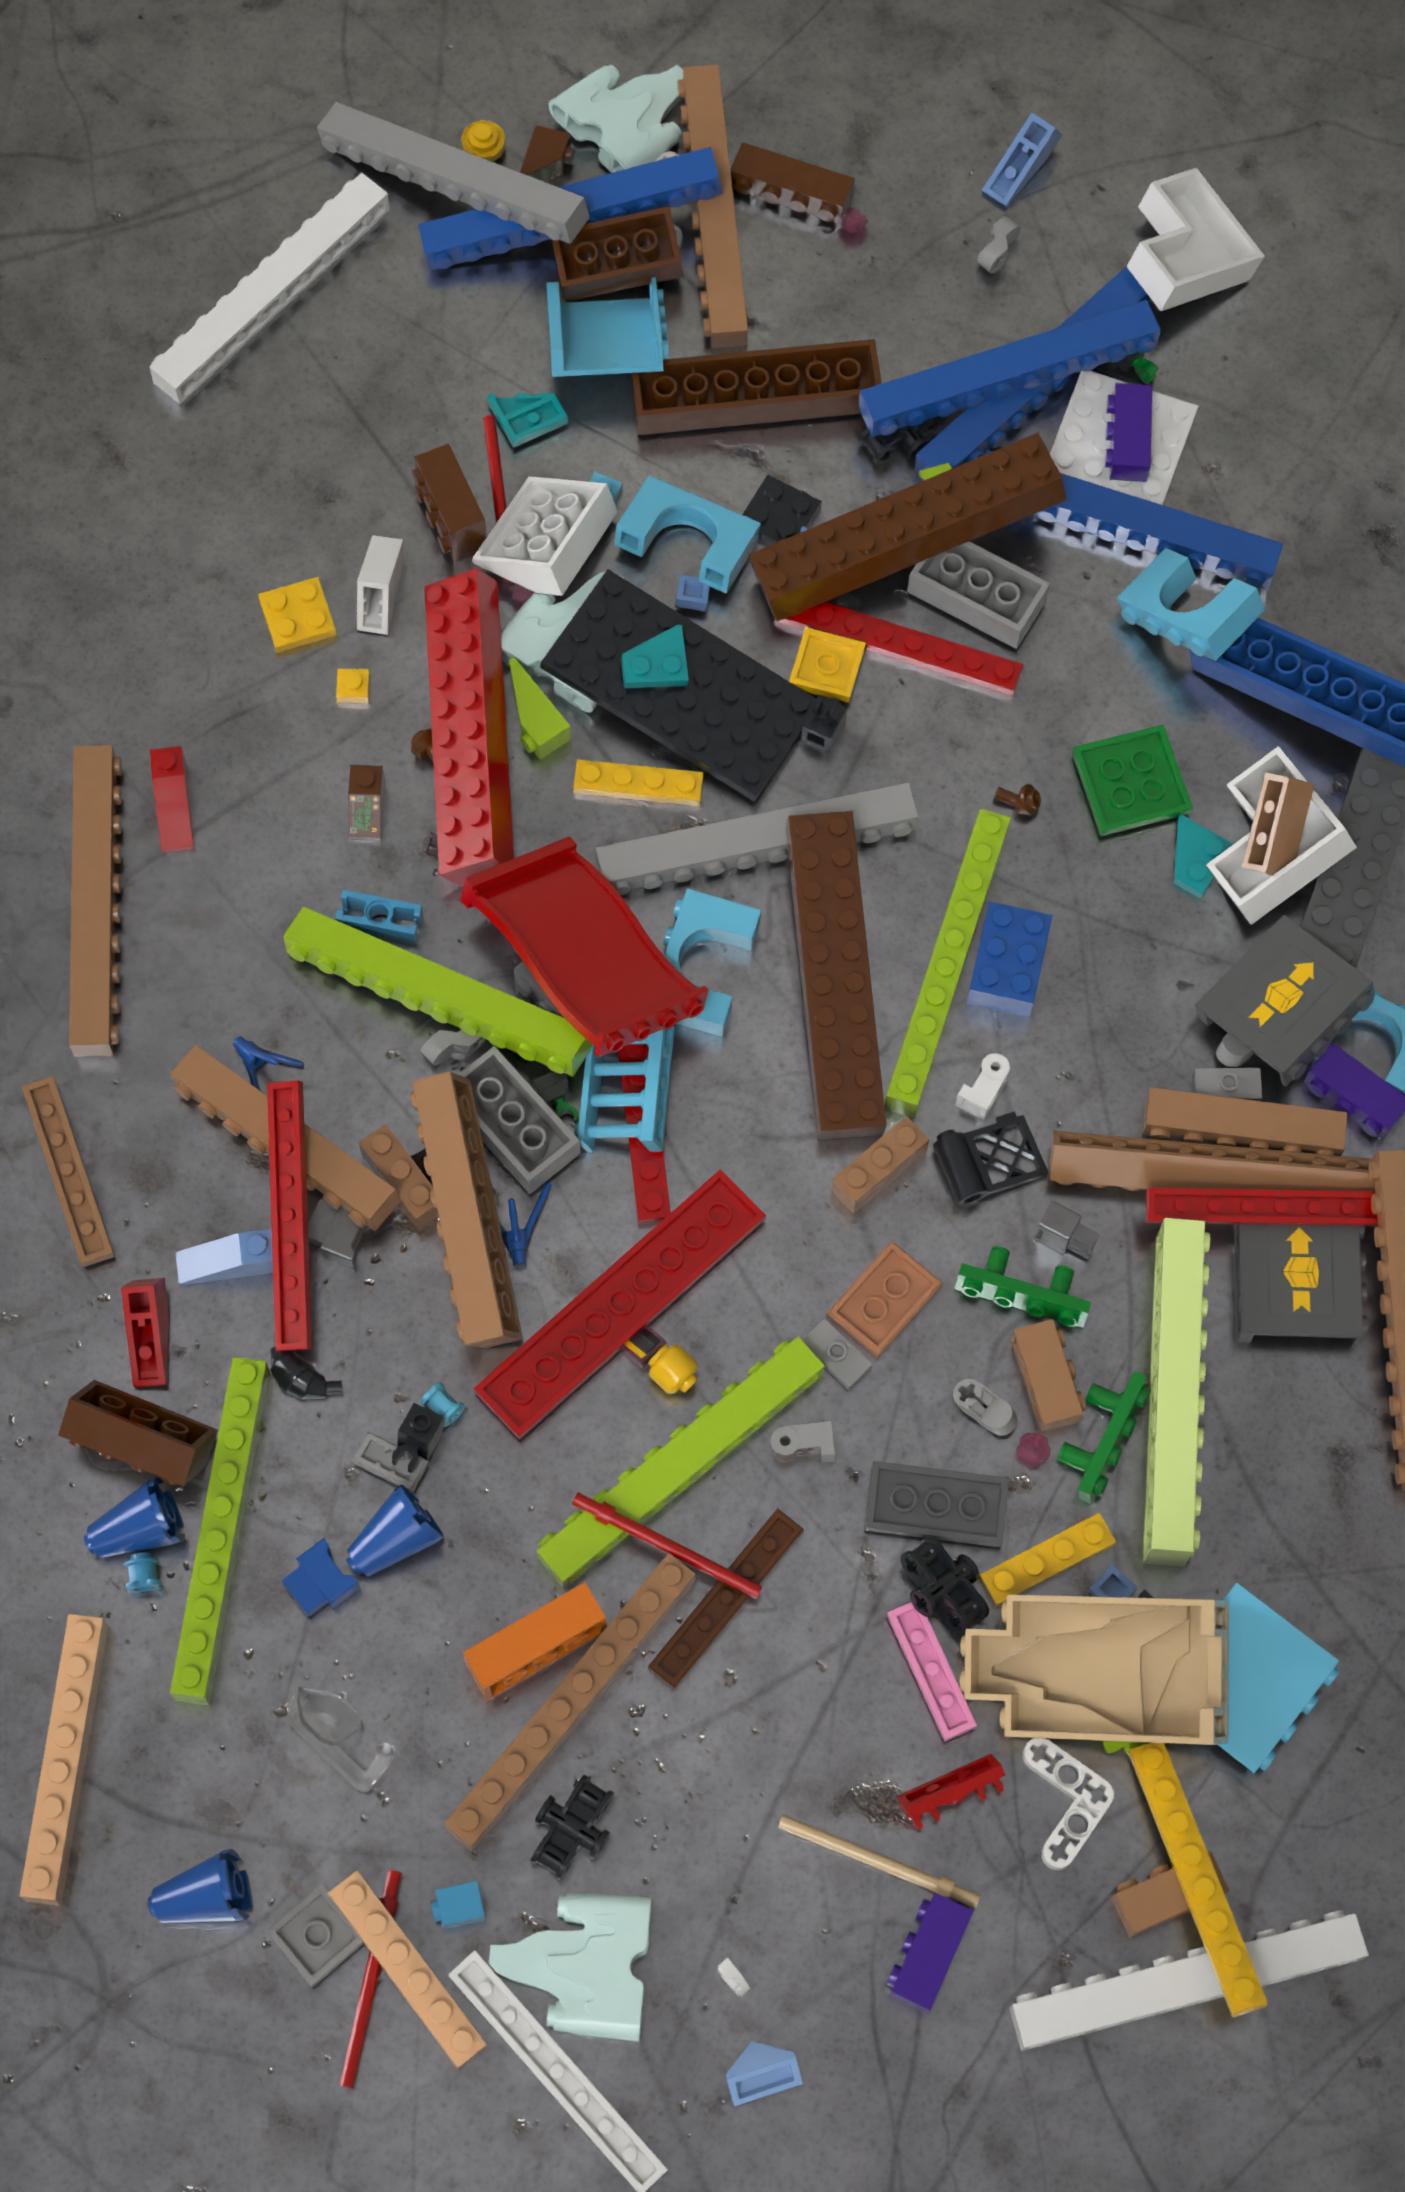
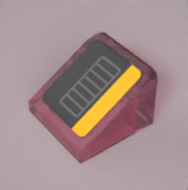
[622,1325,667,1369]

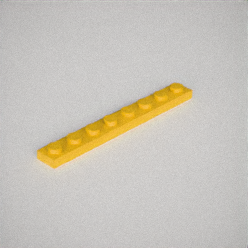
[1129,1742,1268,2018]

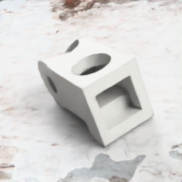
[955,1053,1010,1120]

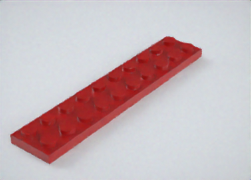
[473,1169,766,1440]

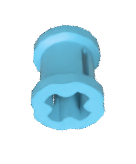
[420,1382,466,1427]

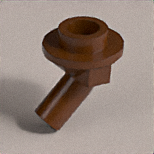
[411,729,433,762]
[994,784,1041,816]

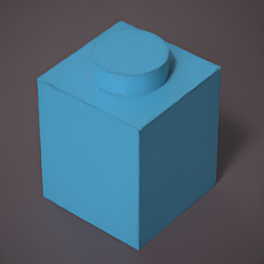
[431,1881,486,1930]

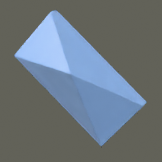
[725,2041,803,2107]

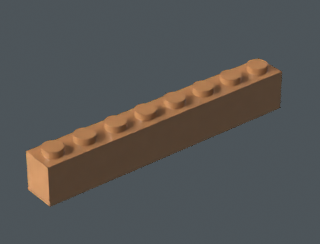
[170,1044,401,1231]

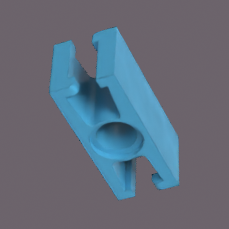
[335,890,424,947]

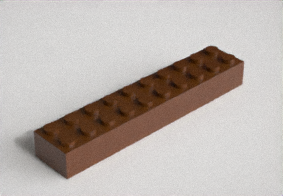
[749,432,1067,622]
[786,811,887,1140]

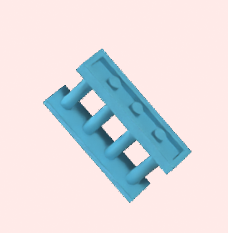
[574,1026,675,1153]

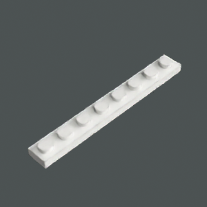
[448,1950,668,2192]

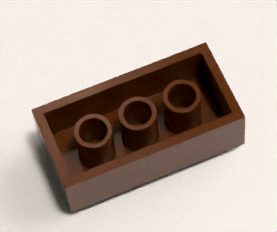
[552,206,684,302]
[58,1380,218,1486]

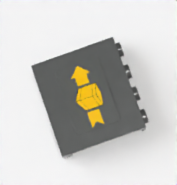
[1195,915,1375,1087]
[1234,1224,1368,1346]

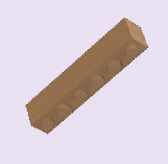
[1142,1087,1347,1156]

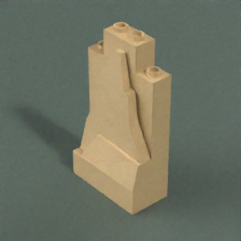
[960,1595,1229,1745]

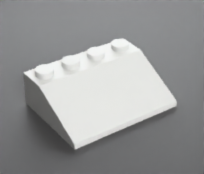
[472,476,618,596]

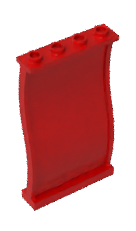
[460,836,709,1058]

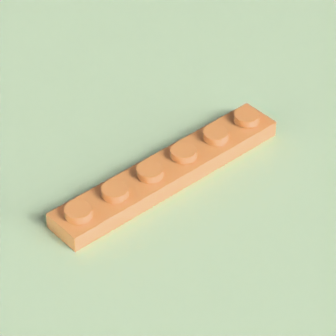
[328,1871,487,2068]

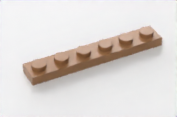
[21,1076,115,1268]

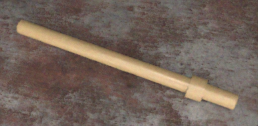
[778,1815,981,1909]

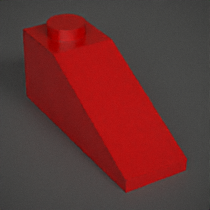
[150,746,194,853]
[121,1278,169,1387]

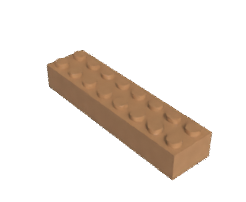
[411,1072,523,1348]

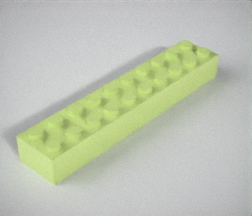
[1143,1218,1210,1567]

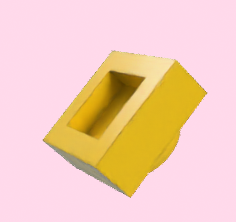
[336,669,370,703]

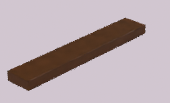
[648,1508,804,1691]

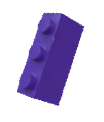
[1104,383,1153,482]
[1304,1042,1405,1141]
[886,1893,974,2014]

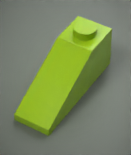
[509,657,571,760]

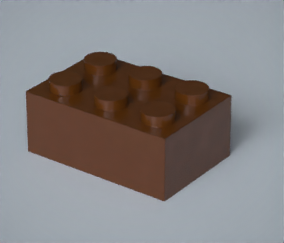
[412,443,487,563]

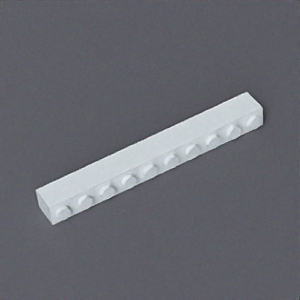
[150,173,390,405]
[1009,1910,1369,2051]

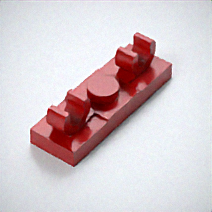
[896,1754,1006,1829]

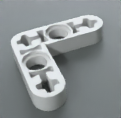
[1023,1738,1114,1870]

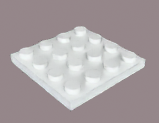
[1050,371,1198,505]

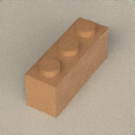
[1242,772,1315,875]
[831,1116,929,1214]
[359,1124,439,1231]
[1011,1319,1086,1433]
[1111,1851,1230,1938]

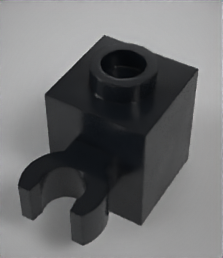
[801,695,847,753]
[392,1403,444,1473]

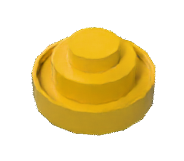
[461,120,506,162]

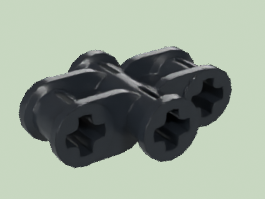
[858,416,947,465]
[900,1536,989,1636]
[530,1774,614,1881]

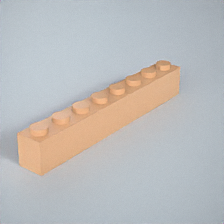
[20,1614,109,1906]

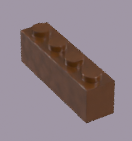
[730,142,855,224]

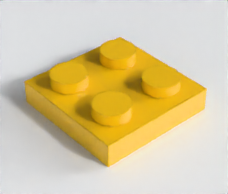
[258,577,337,653]
[789,627,866,703]

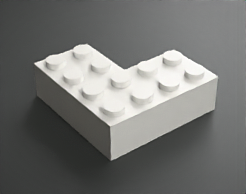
[1127,168,1265,311]
[1206,746,1357,925]

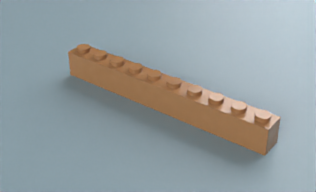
[677,64,748,348]
[69,745,122,1057]
[1049,1130,1375,1191]
[1368,1150,1405,1492]
[444,1553,696,1852]

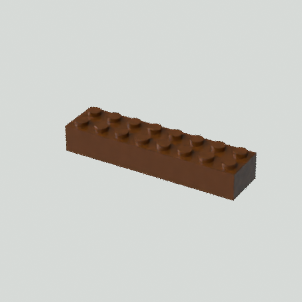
[631,339,882,435]

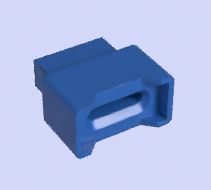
[281,1538,361,1618]

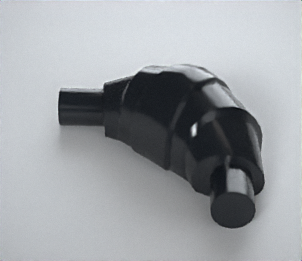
[270,1332,343,1401]

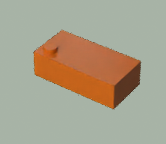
[463,1582,607,1701]

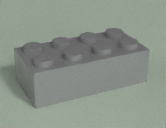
[907,541,1050,649]
[458,1046,580,1194]

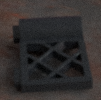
[933,1111,1049,1206]

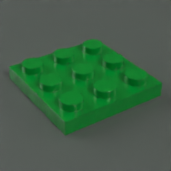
[1072,724,1193,836]

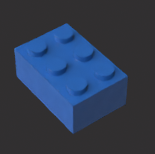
[966,901,1053,1018]

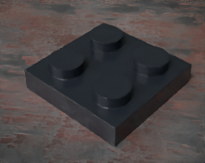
[742,474,822,545]

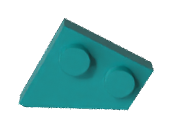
[486,393,568,448]
[621,625,689,688]
[1173,814,1233,899]

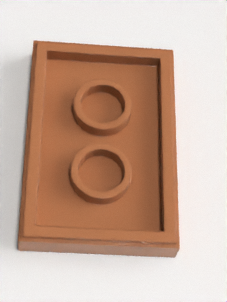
[826,1241,943,1359]

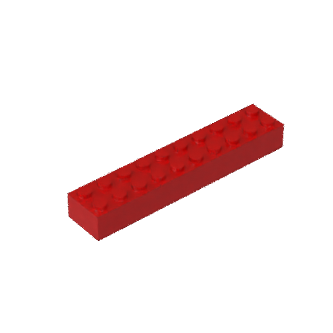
[424,568,514,887]

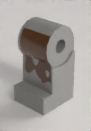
[771,1421,835,1463]

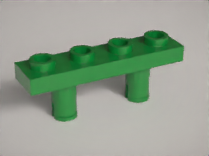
[954,1246,1091,1328]
[1057,1371,1151,1505]

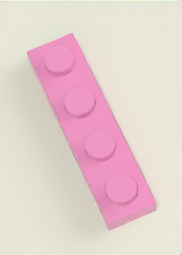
[887,1602,977,1742]

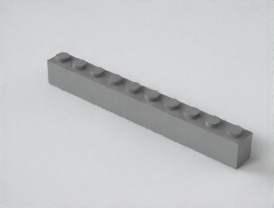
[317,102,590,244]
[596,783,918,895]

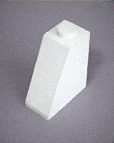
[357,535,403,635]

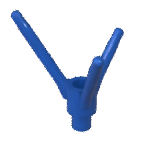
[233,1036,304,1091]
[499,1182,552,1264]

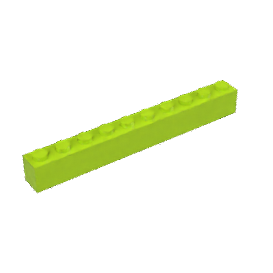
[884,808,1011,1118]
[283,906,592,1077]
[537,1336,825,1589]
[170,1357,270,1705]

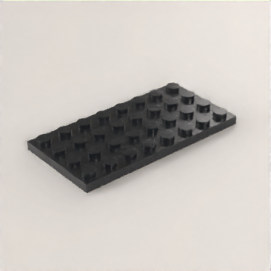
[540,569,816,801]

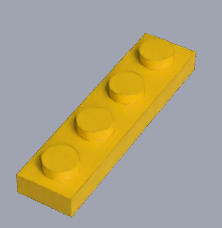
[573,759,703,806]
[979,1512,1116,1608]

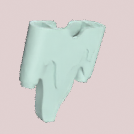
[549,65,683,173]
[501,572,623,713]
[489,1893,652,2042]

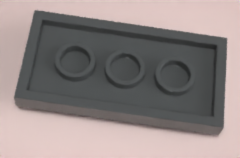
[865,1461,1009,1547]

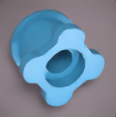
[124,1552,162,1594]

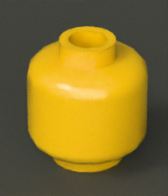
[648,1344,698,1394]

